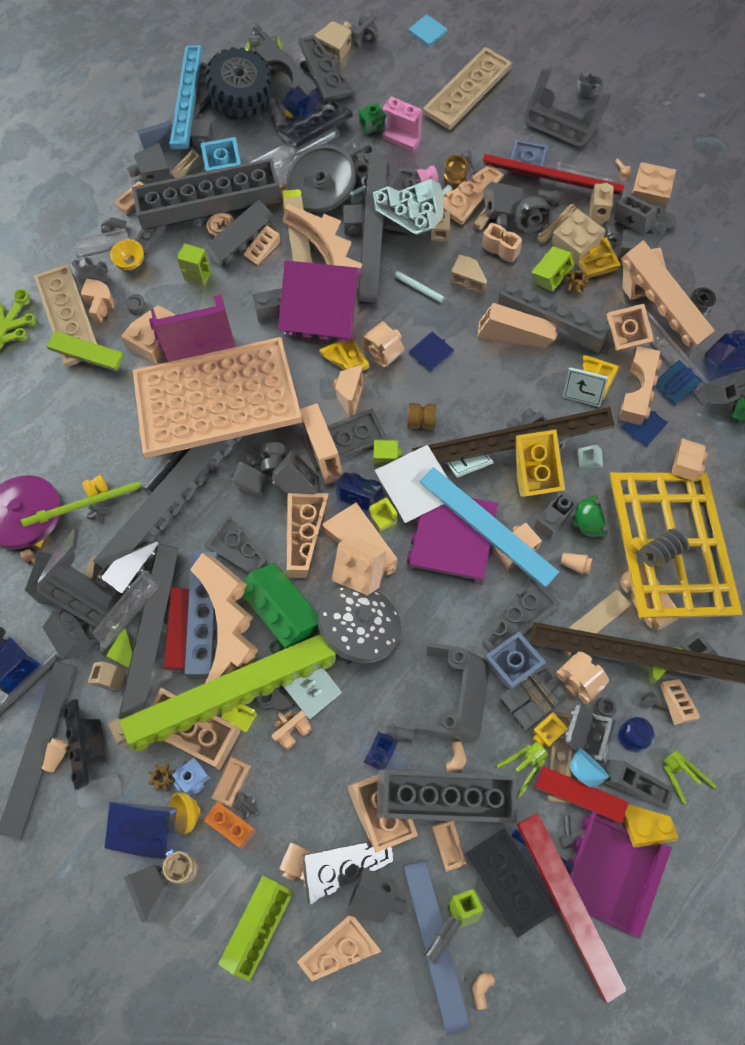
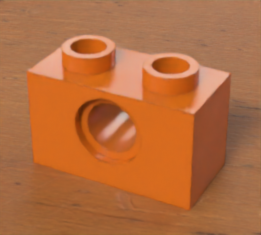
[203,801,257,849]

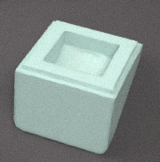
[347,185,366,205]
[578,445,603,468]

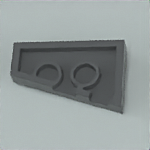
[204,513,267,574]

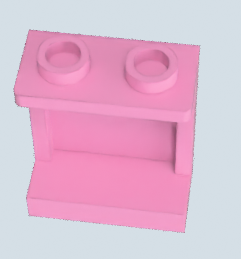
[383,97,422,152]

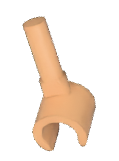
[615,158,631,180]
[20,549,36,564]

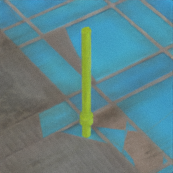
[21,481,141,527]

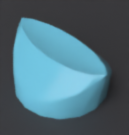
[570,748,609,787]

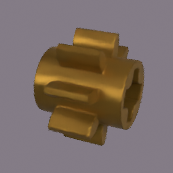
[565,269,589,294]
[148,764,175,792]

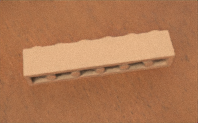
[620,240,715,348]

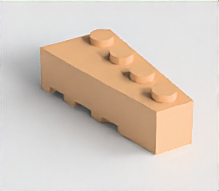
[286,493,329,578]

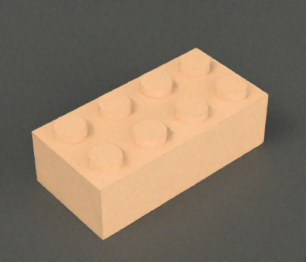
[150,688,241,771]

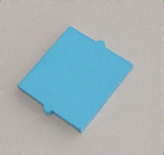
[408,15,448,46]

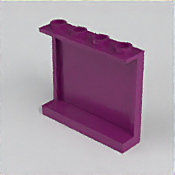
[278,260,363,342]
[149,294,235,362]
[406,498,498,585]
[565,811,672,938]

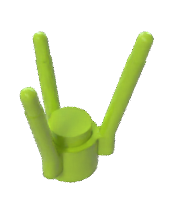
[496,742,548,798]
[664,750,717,805]

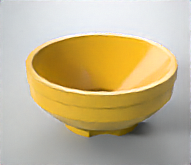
[110,239,144,270]
[169,792,200,835]

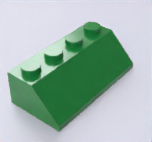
[242,563,319,648]

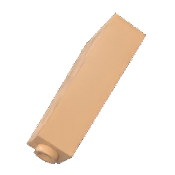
[477,303,557,348]
[300,403,344,485]
[322,503,398,576]

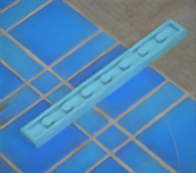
[169,45,203,149]
[420,467,559,589]

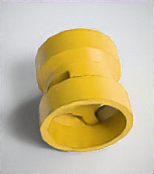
[82,474,109,497]

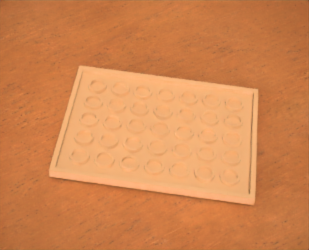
[133,337,303,458]

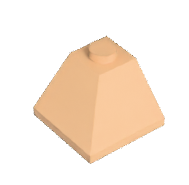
[333,366,363,417]

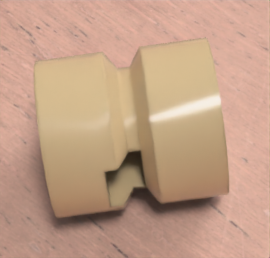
[162,851,198,884]

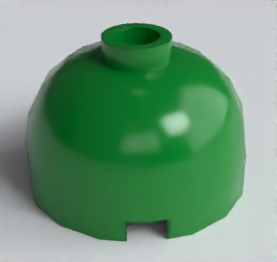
[572,495,608,537]

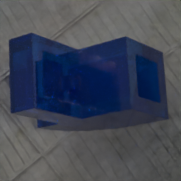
[281,85,321,119]

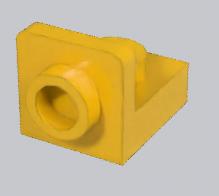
[532,712,568,749]

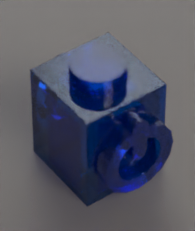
[364,731,398,770]

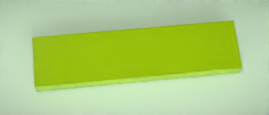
[46,331,124,372]

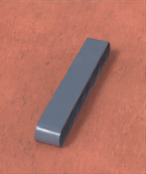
[403,860,470,1036]

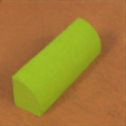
[218,875,294,982]

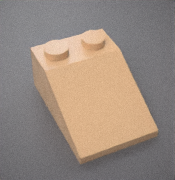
[121,305,175,365]
[347,775,418,853]

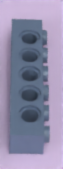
[185,552,223,679]

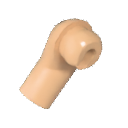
[446,741,467,773]
[471,973,495,1010]

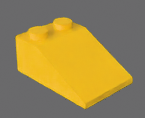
[516,430,565,496]

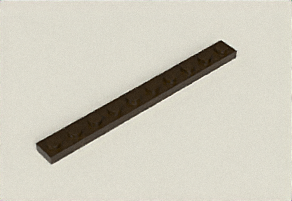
[412,407,615,464]
[530,622,745,685]

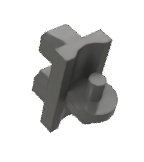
[349,14,378,47]
[72,257,109,285]

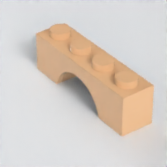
[618,346,662,425]

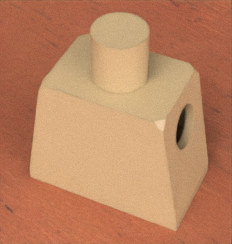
[315,22,352,62]
[589,183,613,227]

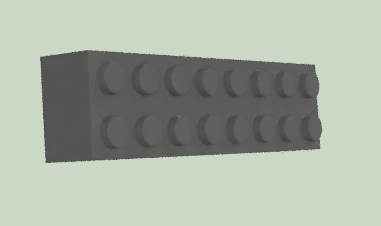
[132,158,282,229]

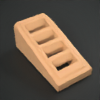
[243,226,281,266]
[660,679,700,725]

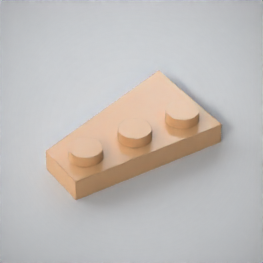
[297,915,382,981]

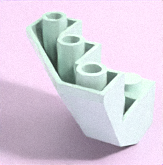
[373,179,444,235]

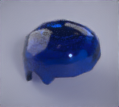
[618,717,655,753]

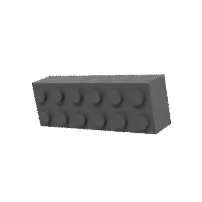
[377,769,517,823]

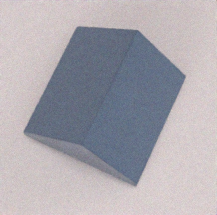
[137,121,173,150]
[485,632,547,689]

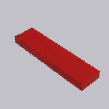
[164,588,190,670]
[535,766,629,824]

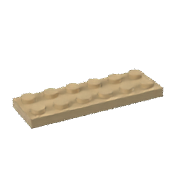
[423,47,512,130]
[33,263,98,368]

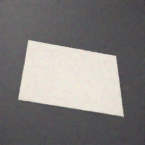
[375,445,447,523]

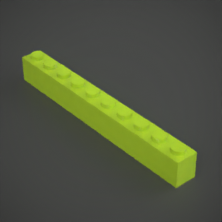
[119,634,336,752]

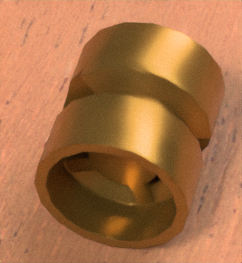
[444,155,468,190]
[407,403,437,430]

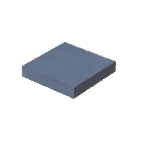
[509,139,549,167]

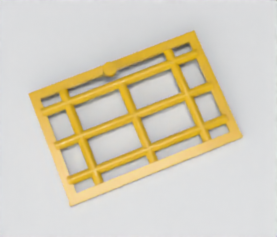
[609,472,743,618]

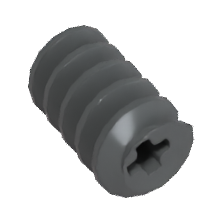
[641,528,689,567]

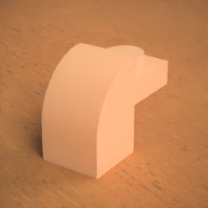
[81,279,114,323]

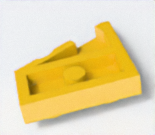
[578,237,621,279]
[320,338,369,371]
[583,355,619,400]
[623,804,679,848]

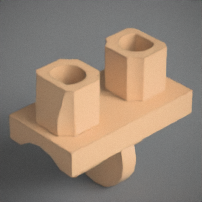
[271,710,312,750]

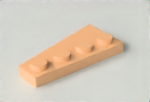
[443,165,504,225]

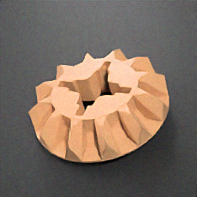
[207,213,234,237]

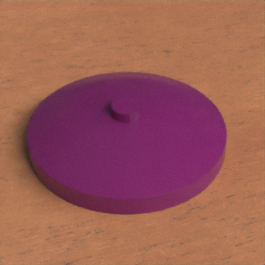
[0,475,62,549]

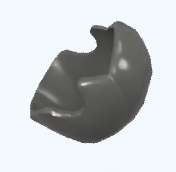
[577,73,603,97]

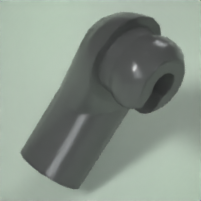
[101,217,127,235]

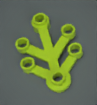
[0,289,36,349]

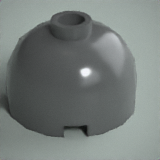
[515,196,553,234]

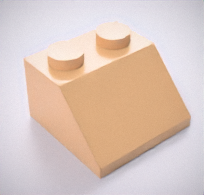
[606,304,654,351]

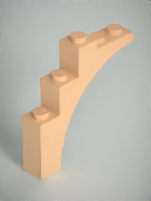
[282,204,362,268]
[190,553,259,684]

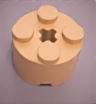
[360,321,405,367]
[556,652,609,704]

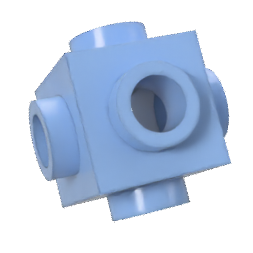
[173,758,210,795]

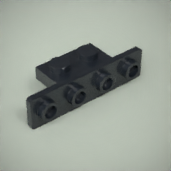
[63,699,106,790]

